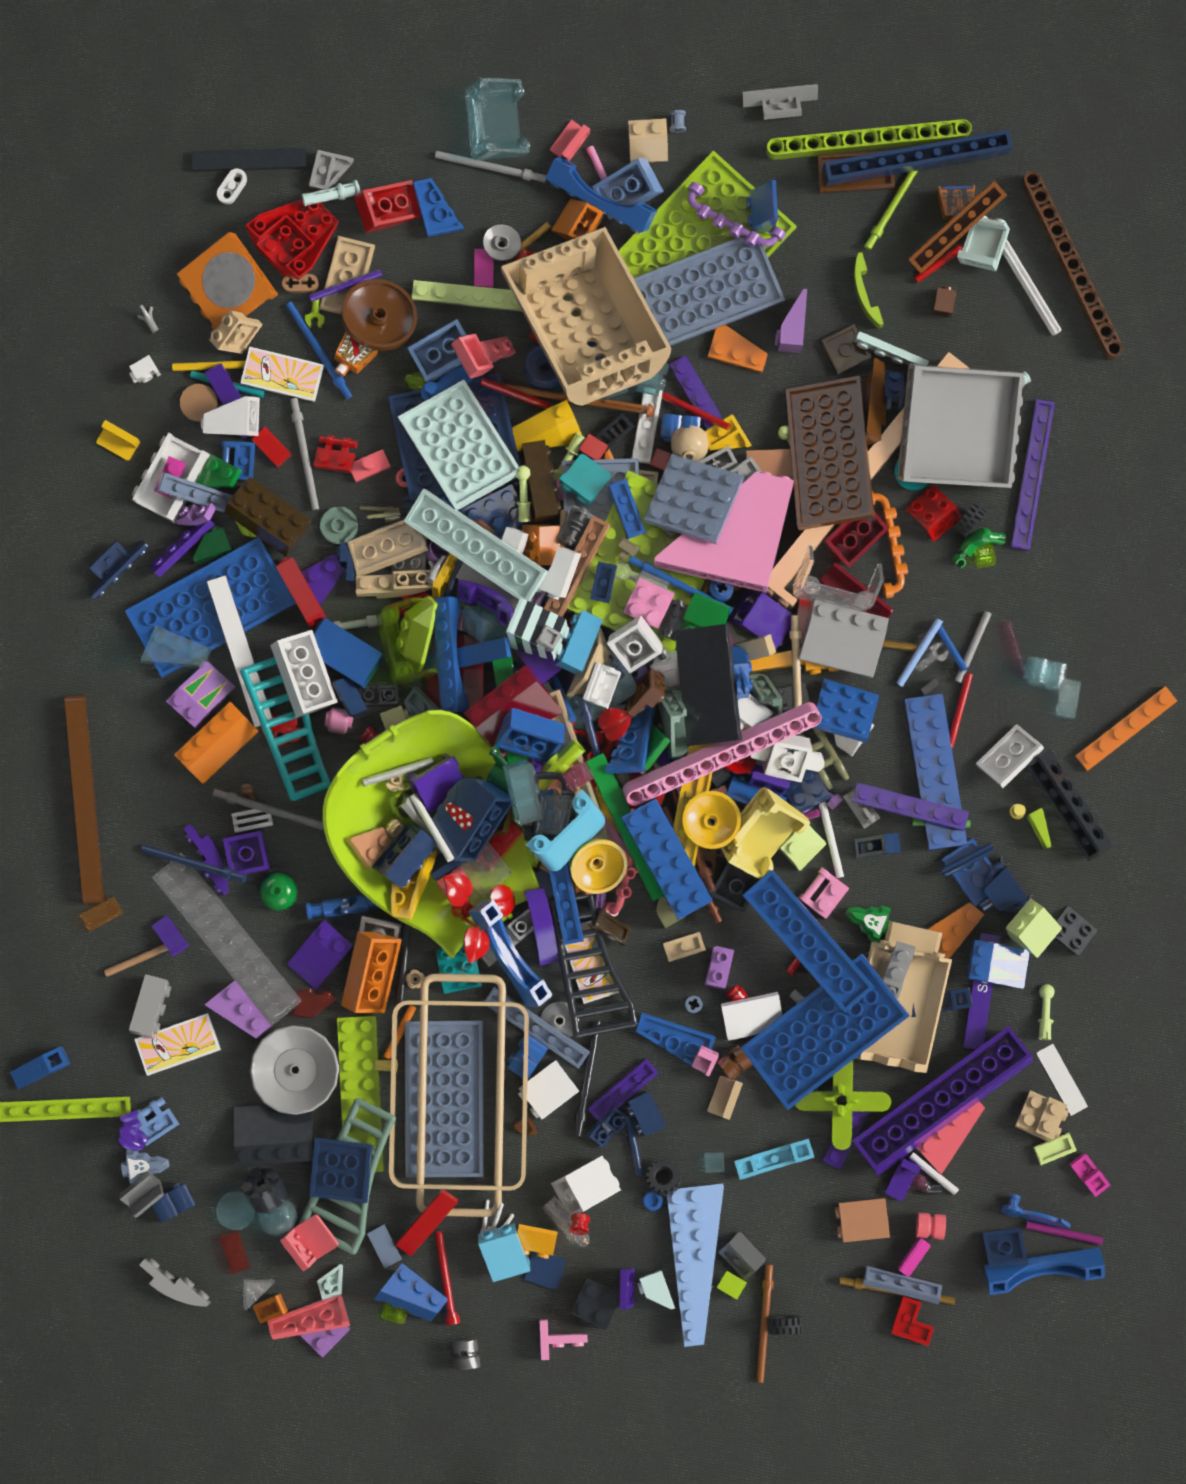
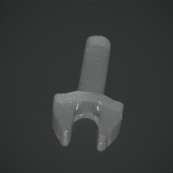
[915,643,948,672]

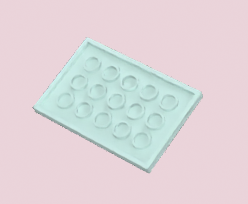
[398,380,519,510]

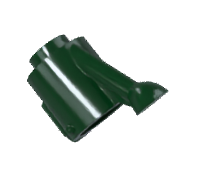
[487,744,523,794]

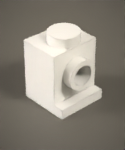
[129,355,161,383]

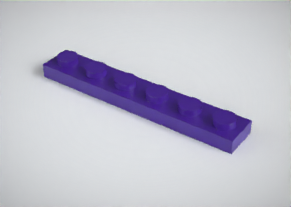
[852,783,969,831]

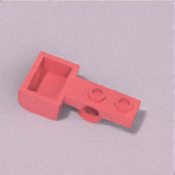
[451,334,516,378]

